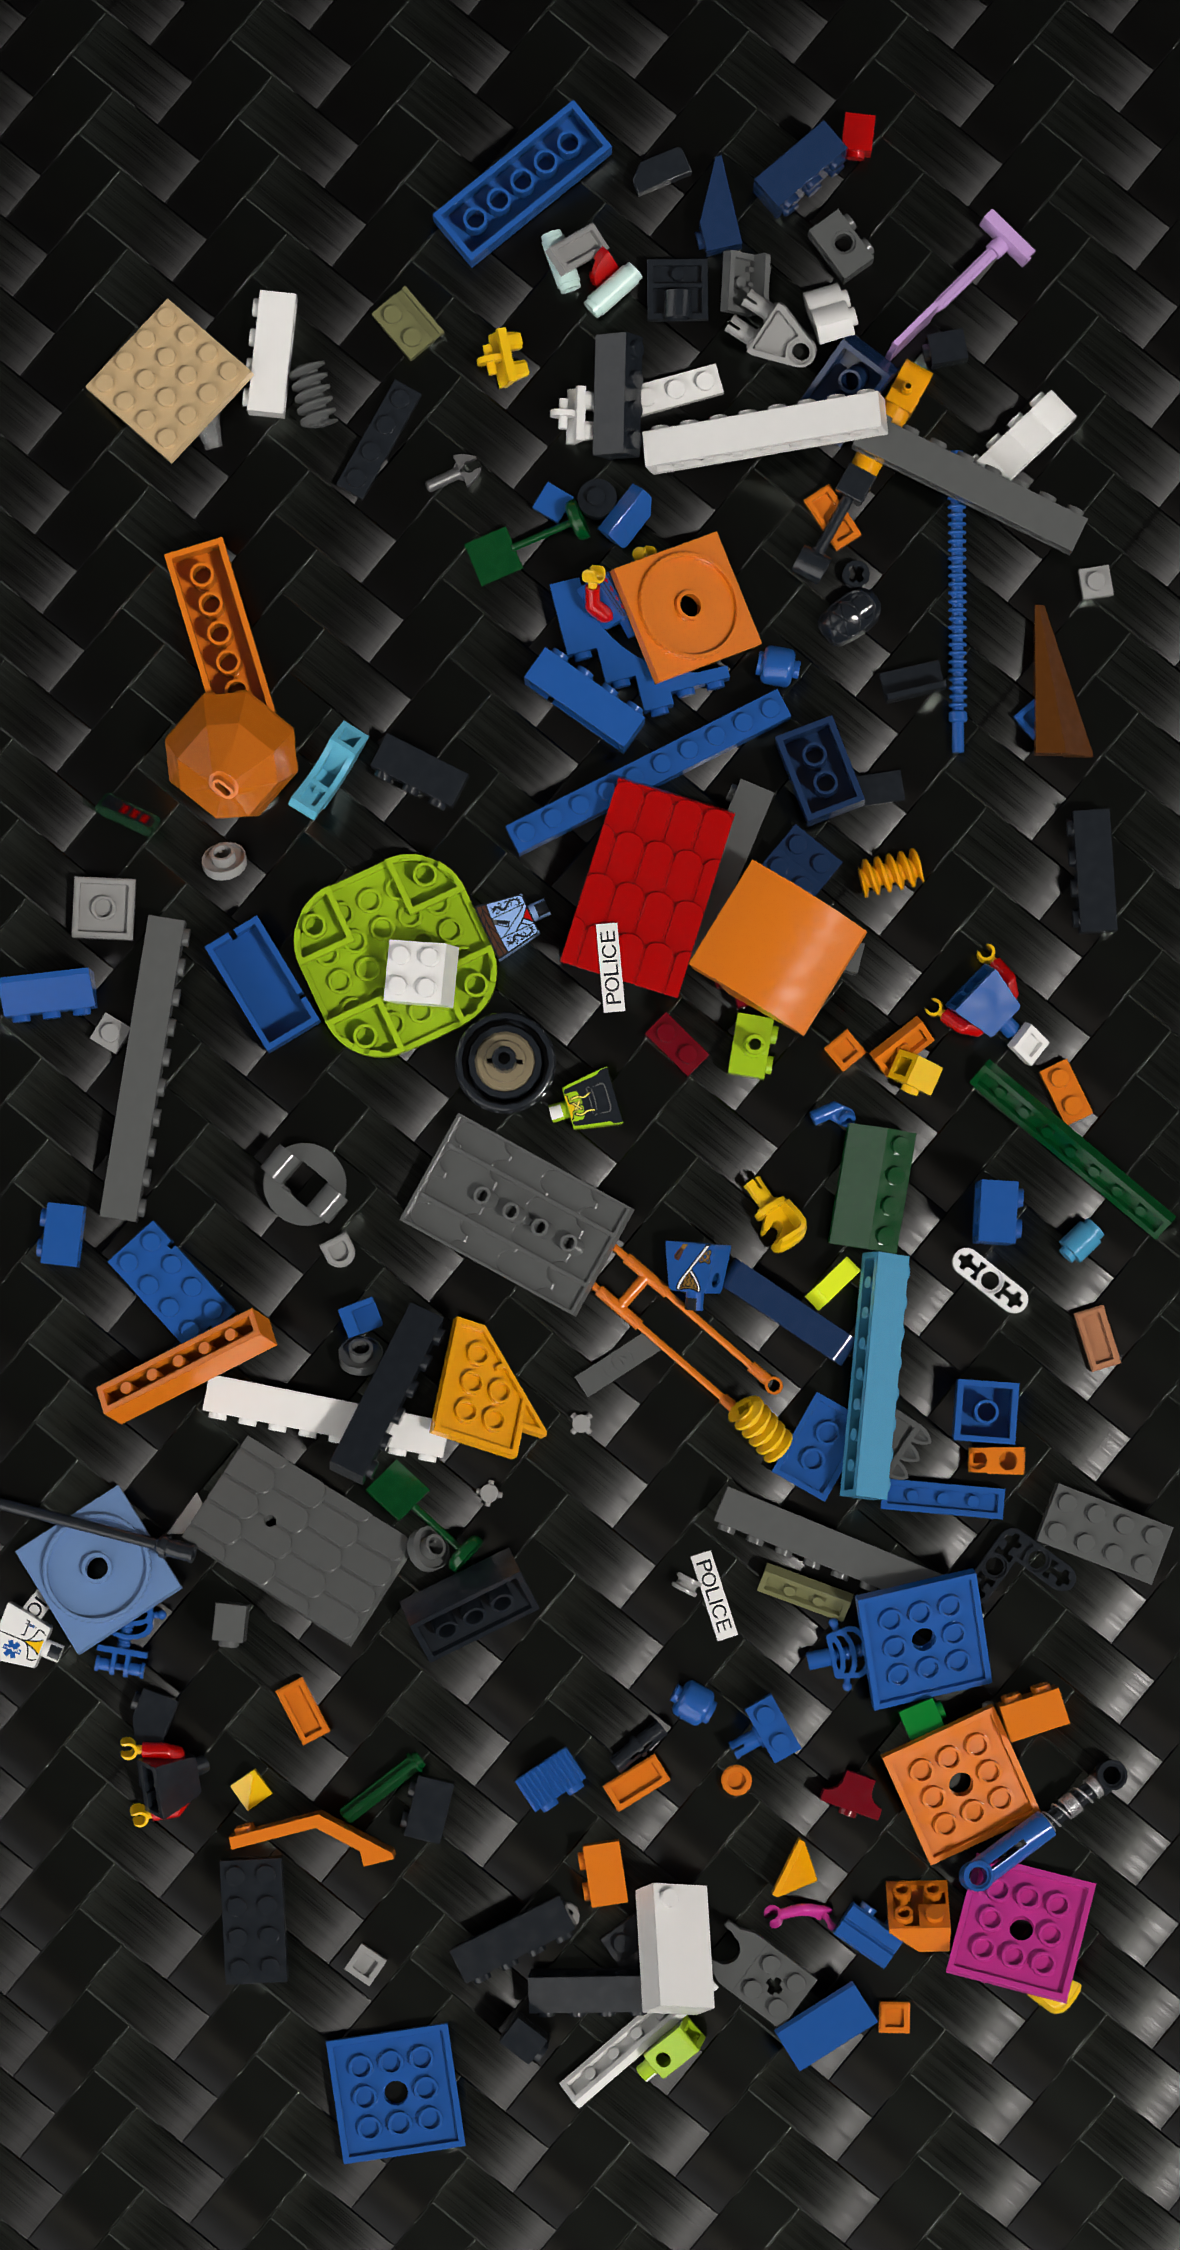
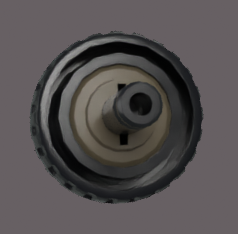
[454,1012,556,1114]

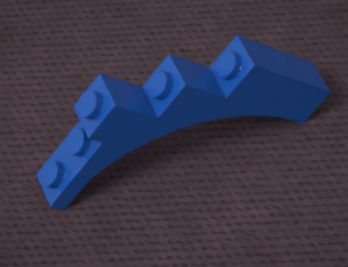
[550,577,730,717]

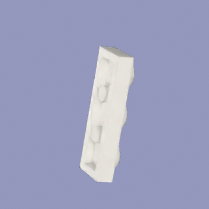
[641,363,724,417]

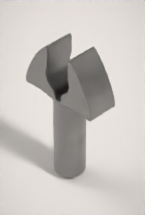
[425,454,481,492]

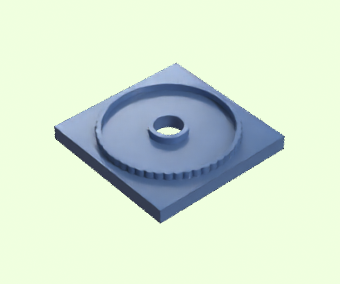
[15,1485,183,1655]

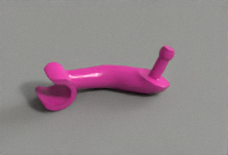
[764,1903,836,1930]

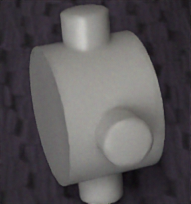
[570,1412,593,1435]
[476,1480,503,1507]

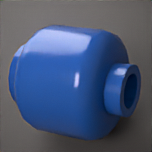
[755,645,801,687]
[670,1680,717,1726]

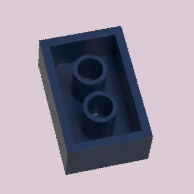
[753,121,848,219]
[775,715,865,827]

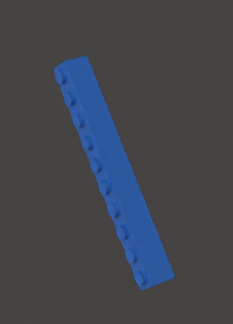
[506,689,791,856]

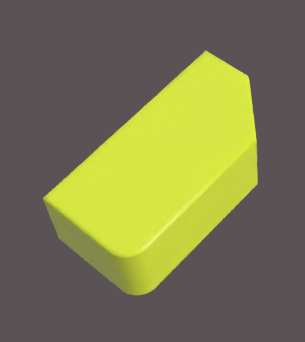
[805,1256,861,1311]

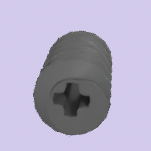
[289,361,338,428]

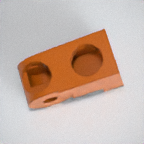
[968,1447,1025,1475]

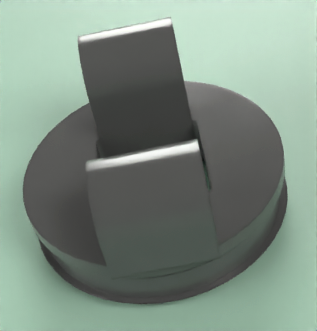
[260,1143,348,1226]

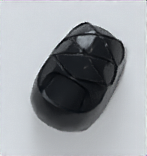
[817,588,881,647]

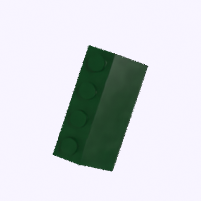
[828,1123,917,1254]

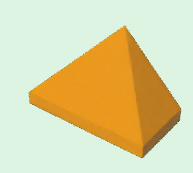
[771,1837,818,1897]

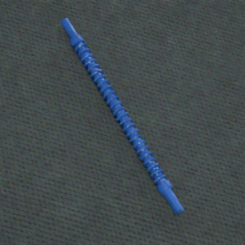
[947,450,968,753]

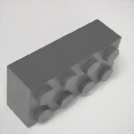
[1034,1483,1174,1585]

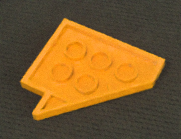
[429,1316,547,1460]

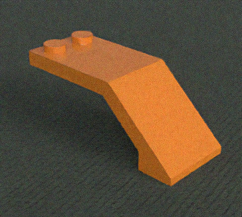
[229,1810,396,1866]

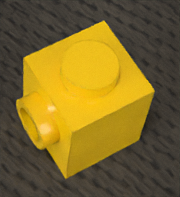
[887,1049,943,1097]

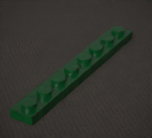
[969,1059,1176,1240]

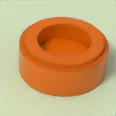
[721,1764,752,1796]

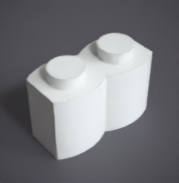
[803,283,858,344]

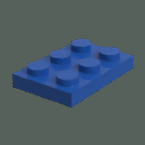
[771,1392,848,1502]

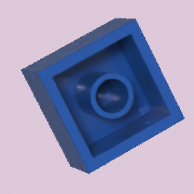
[952,1379,1020,1445]

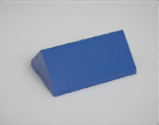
[774,1981,878,2072]

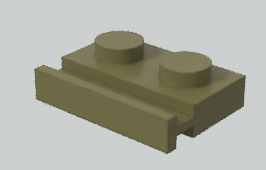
[372,286,444,361]

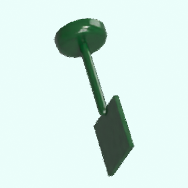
[464,499,591,586]
[366,1459,483,1573]

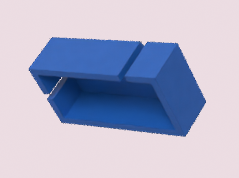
[524,647,645,754]
[205,915,321,1054]
[108,1221,237,1344]

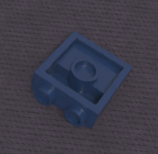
[762,824,843,896]

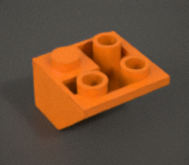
[886,1880,951,1952]

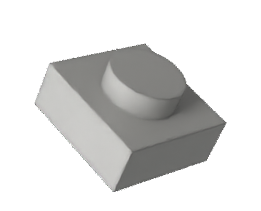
[1078,565,1114,601]
[90,1012,130,1055]

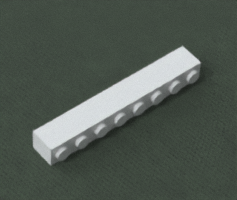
[642,389,888,475]
[202,1375,447,1463]

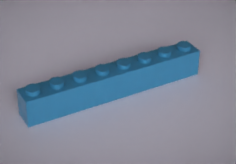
[840,1251,910,1500]

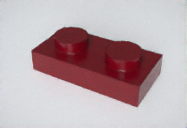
[645,1012,709,1076]

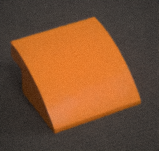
[689,859,867,1036]

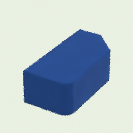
[598,484,652,548]

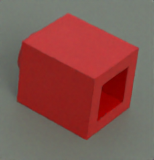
[842,112,876,161]

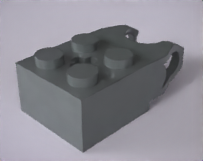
[712,1919,817,2027]

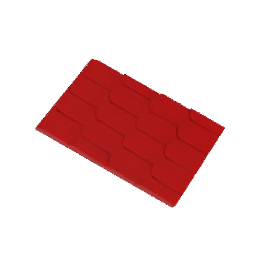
[560,776,736,998]

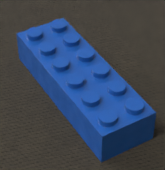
[433,100,612,268]

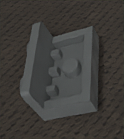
[720,250,771,317]

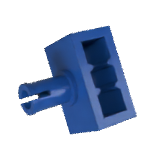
[728,1693,802,1763]

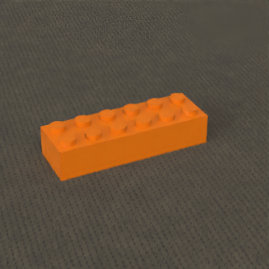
[164,537,276,713]

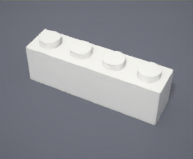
[242,290,298,419]

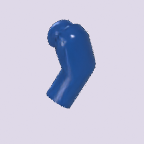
[809,1101,856,1127]

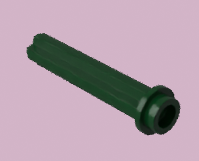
[340,1751,426,1824]

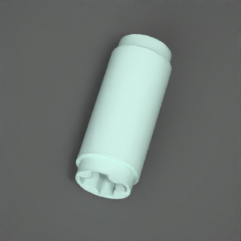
[541,229,581,294]
[584,262,642,318]

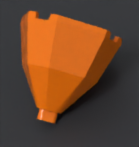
[165,690,298,819]

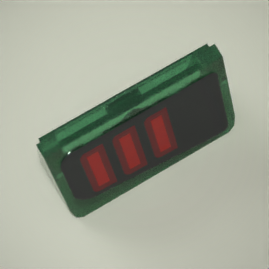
[95,793,160,838]

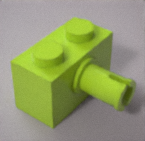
[727,1012,779,1080]

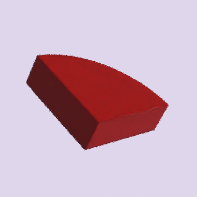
[589,246,619,288]

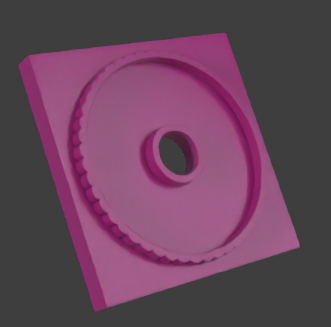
[946,1853,1096,2004]

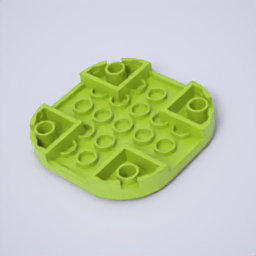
[294,854,497,1058]

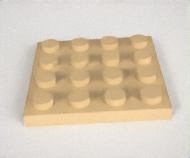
[85,298,254,464]

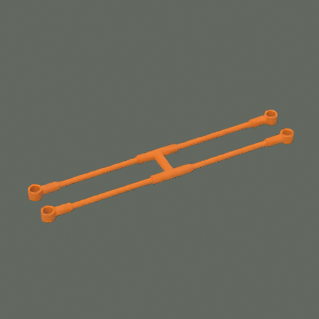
[592,1244,783,1412]

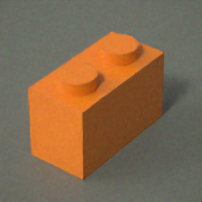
[577,1839,628,1908]

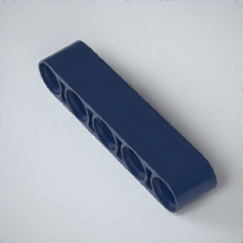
[723,1257,855,1366]

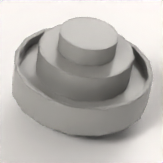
[202,842,247,880]

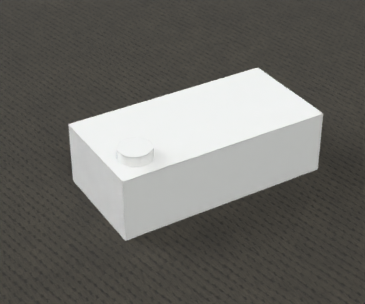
[635,1883,715,2015]

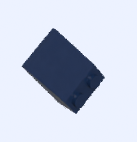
[797,335,900,447]

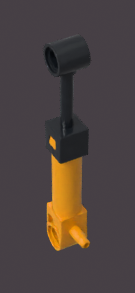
[791,359,934,585]

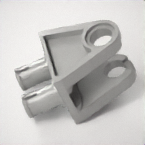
[724,289,817,367]

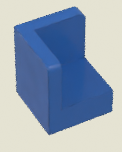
[338,1297,383,1339]

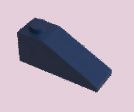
[695,155,742,257]

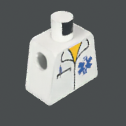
[0,1601,64,1668]

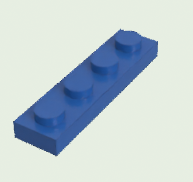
[880,1479,1005,1520]

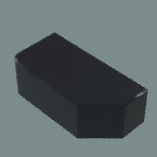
[633,147,692,197]

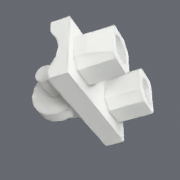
[550,385,594,445]

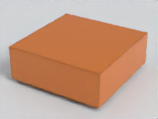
[824,1029,867,1072]
[878,2001,910,2033]

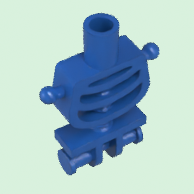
[94,1607,167,1679]
[806,1618,867,1691]

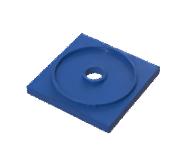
[855,1568,992,1711]
[326,2022,466,2164]

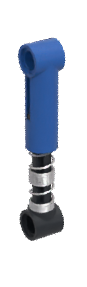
[959,1760,1128,1892]

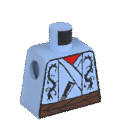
[474,894,551,962]

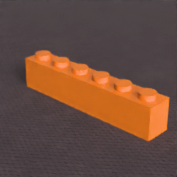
[96,1308,277,1424]

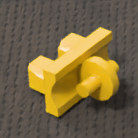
[477,327,529,389]

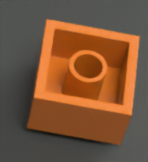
[996,1681,1070,1742]

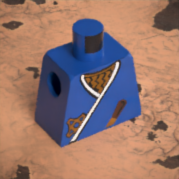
[666,1241,731,1311]

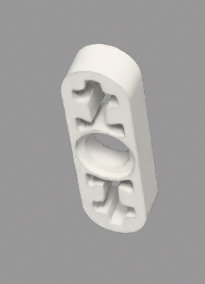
[952,1248,1028,1313]

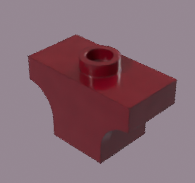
[819,1768,882,1820]

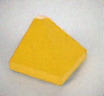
[230,1768,273,1811]

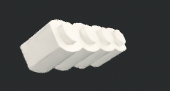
[973,390,1076,481]

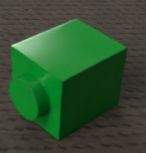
[897,1697,947,1740]

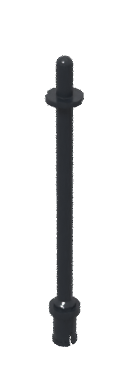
[0,1498,197,1563]

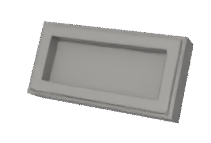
[545,223,609,277]

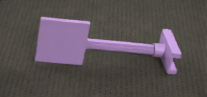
[885,209,1035,361]

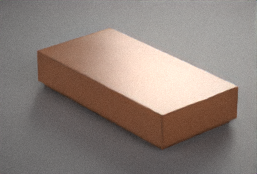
[1074,1305,1121,1372]

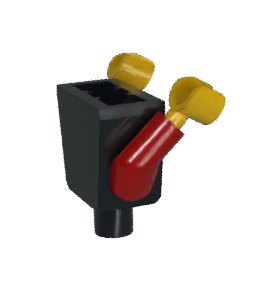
[120,1737,210,1827]

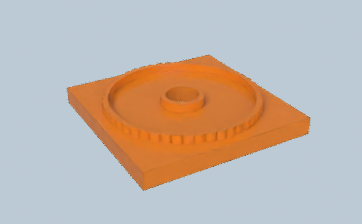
[609,531,762,685]
[881,1703,1041,1865]

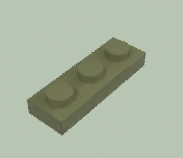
[757,1563,854,1622]

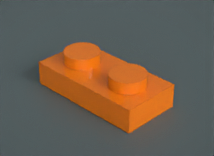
[869,1016,935,1078]
[1039,1059,1093,1125]

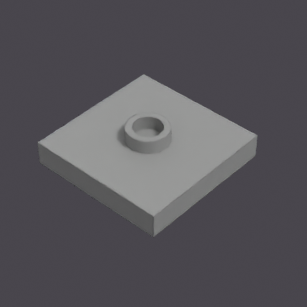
[72,876,136,941]

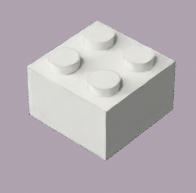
[383,939,459,1008]

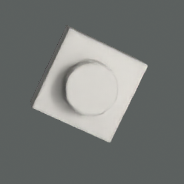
[1007,1022,1050,1066]

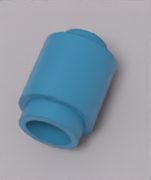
[1059,1218,1104,1263]

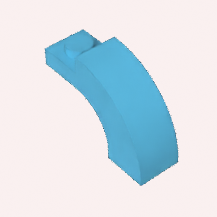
[288,720,369,820]

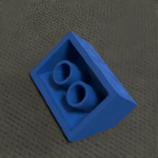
[0,967,98,1023]

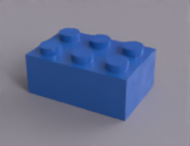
[972,1179,1024,1246]

